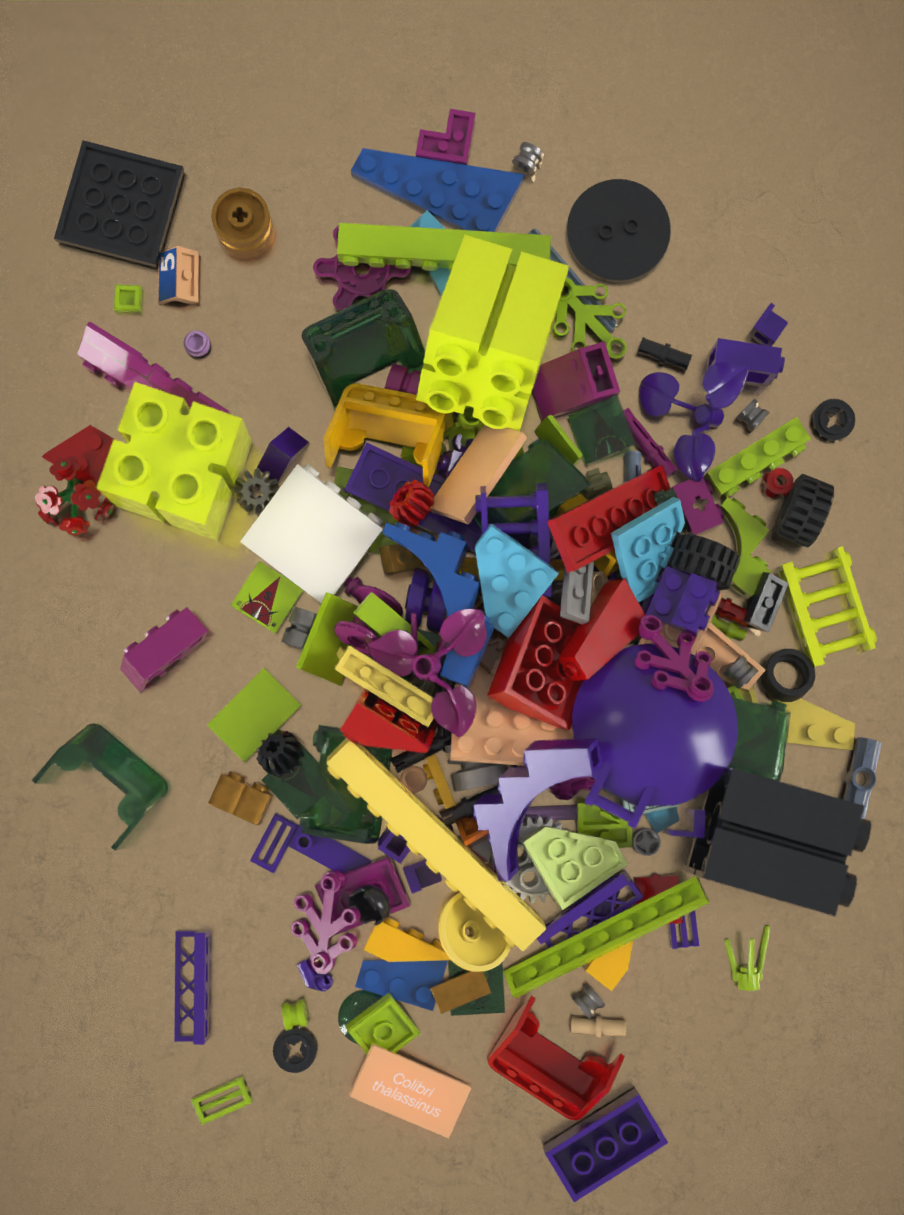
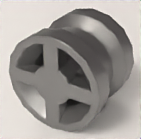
[512,142,544,175]
[736,398,770,432]
[723,655,758,689]
[572,984,606,1019]

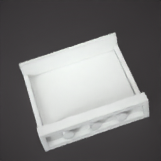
[240,464,384,603]

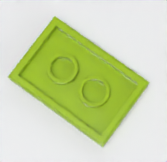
[296,592,359,686]
[207,668,302,763]

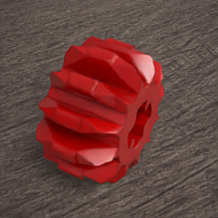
[389,479,435,527]

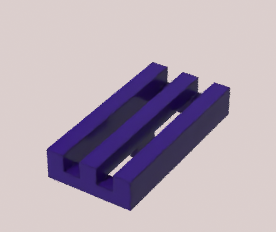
[250,813,299,873]
[669,910,699,949]

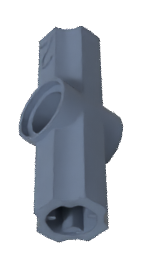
[843,737,882,819]

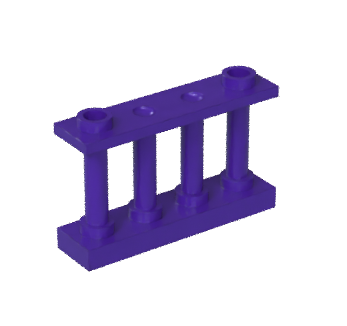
[475,483,551,597]

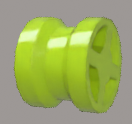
[281,999,308,1031]

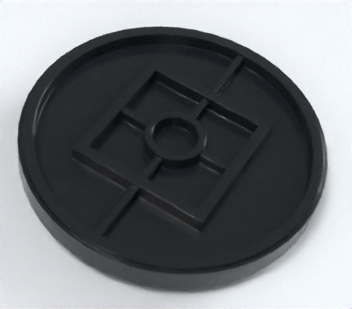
[566,179,671,283]

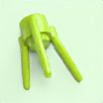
[725,925,770,991]

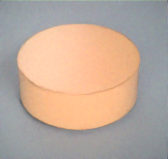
[400,766,427,793]

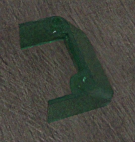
[31,723,170,851]

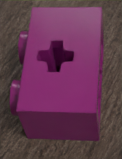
[671,477,724,536]

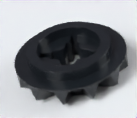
[812,399,855,441]
[273,1028,317,1073]

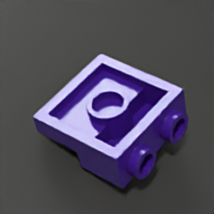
[646,566,720,637]

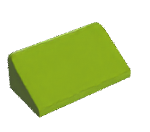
[534,415,583,471]

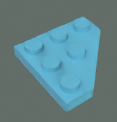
[611,497,685,603]
[475,524,559,638]

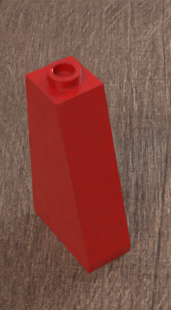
[558,579,646,681]

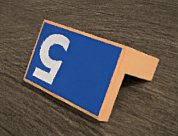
[158,246,199,305]

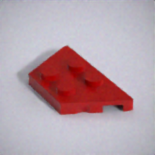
[42,425,116,488]

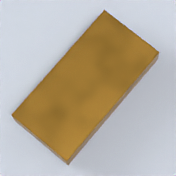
[430,971,491,1014]

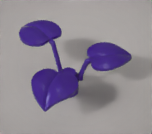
[640,362,749,482]

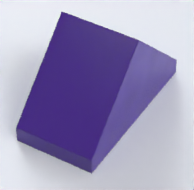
[257,427,310,484]

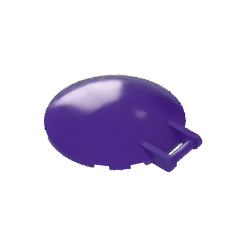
[572,644,738,829]

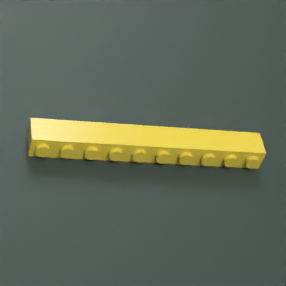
[327,738,546,951]

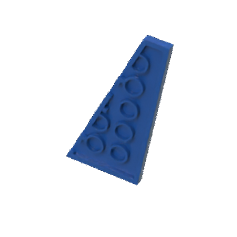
[351,148,525,232]

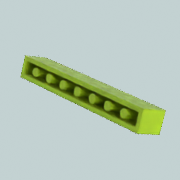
[337,223,551,271]

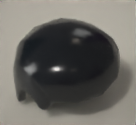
[348,884,391,925]

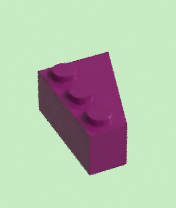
[120,607,208,694]

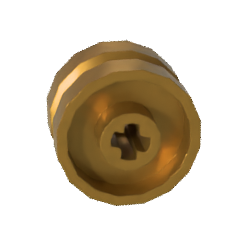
[211,187,273,255]

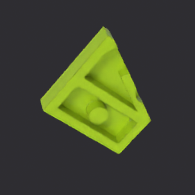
[577,798,632,848]

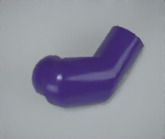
[296,959,333,992]

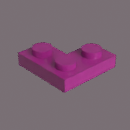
[416,109,475,165]

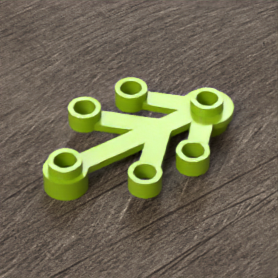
[554,277,627,359]

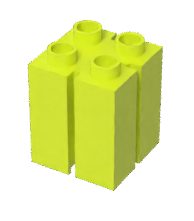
[416,234,569,431]
[97,382,253,541]

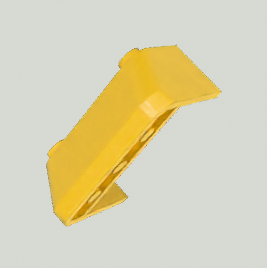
[323,383,447,488]

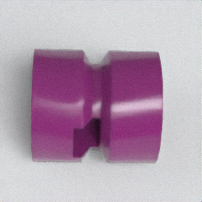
[385,363,421,395]

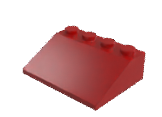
[487,595,584,731]
[340,688,437,753]

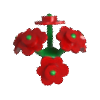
[35,456,114,535]

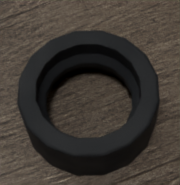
[761,648,816,702]

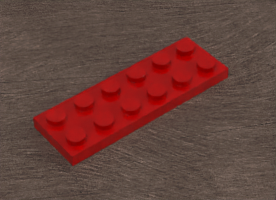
[547,465,674,573]

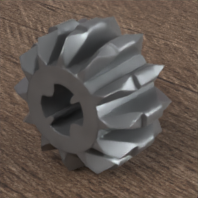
[234,468,279,514]

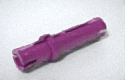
[615,408,678,478]

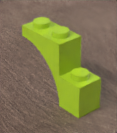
[720,497,771,599]

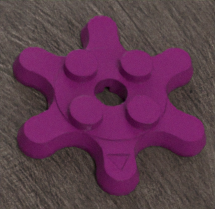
[313,226,411,311]

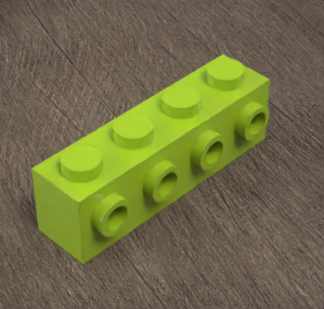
[703,417,811,499]

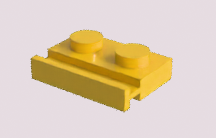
[423,754,456,809]

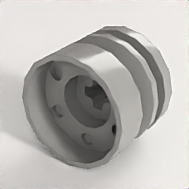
[445,745,507,792]

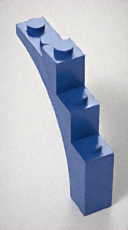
[382,522,495,688]

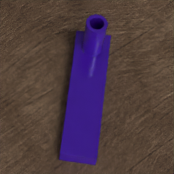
[288,822,373,873]

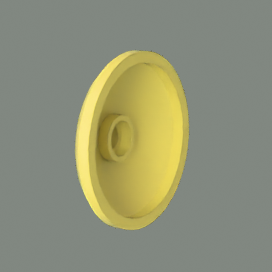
[439,892,511,972]

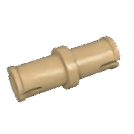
[571,1016,626,1039]

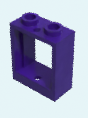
[707,338,785,386]

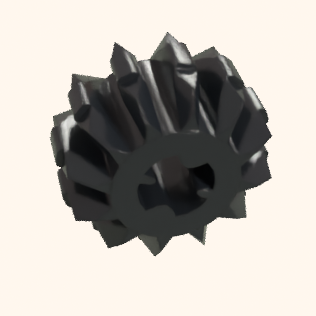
[256,729,303,777]

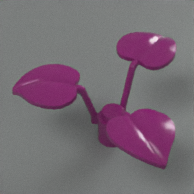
[368,609,487,737]

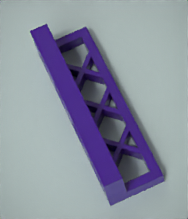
[536,869,644,948]
[174,930,209,1045]

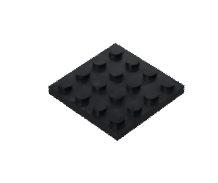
[54,140,184,268]

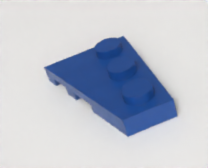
[355,959,448,1011]

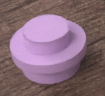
[184,330,210,357]

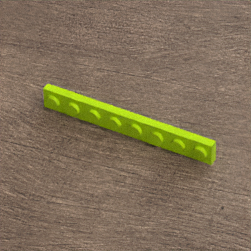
[503,876,710,998]

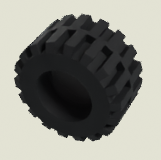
[776,474,834,548]
[667,534,740,590]

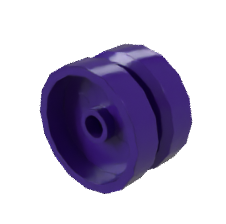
[405,568,446,632]

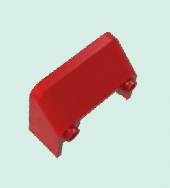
[488,995,625,1120]

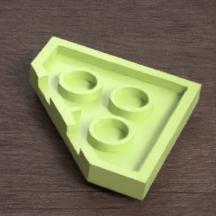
[520,825,628,910]

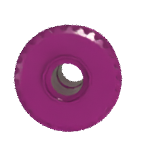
[334,585,403,656]

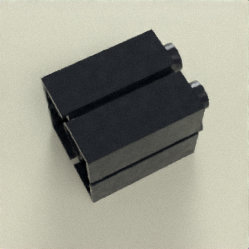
[686,768,871,917]

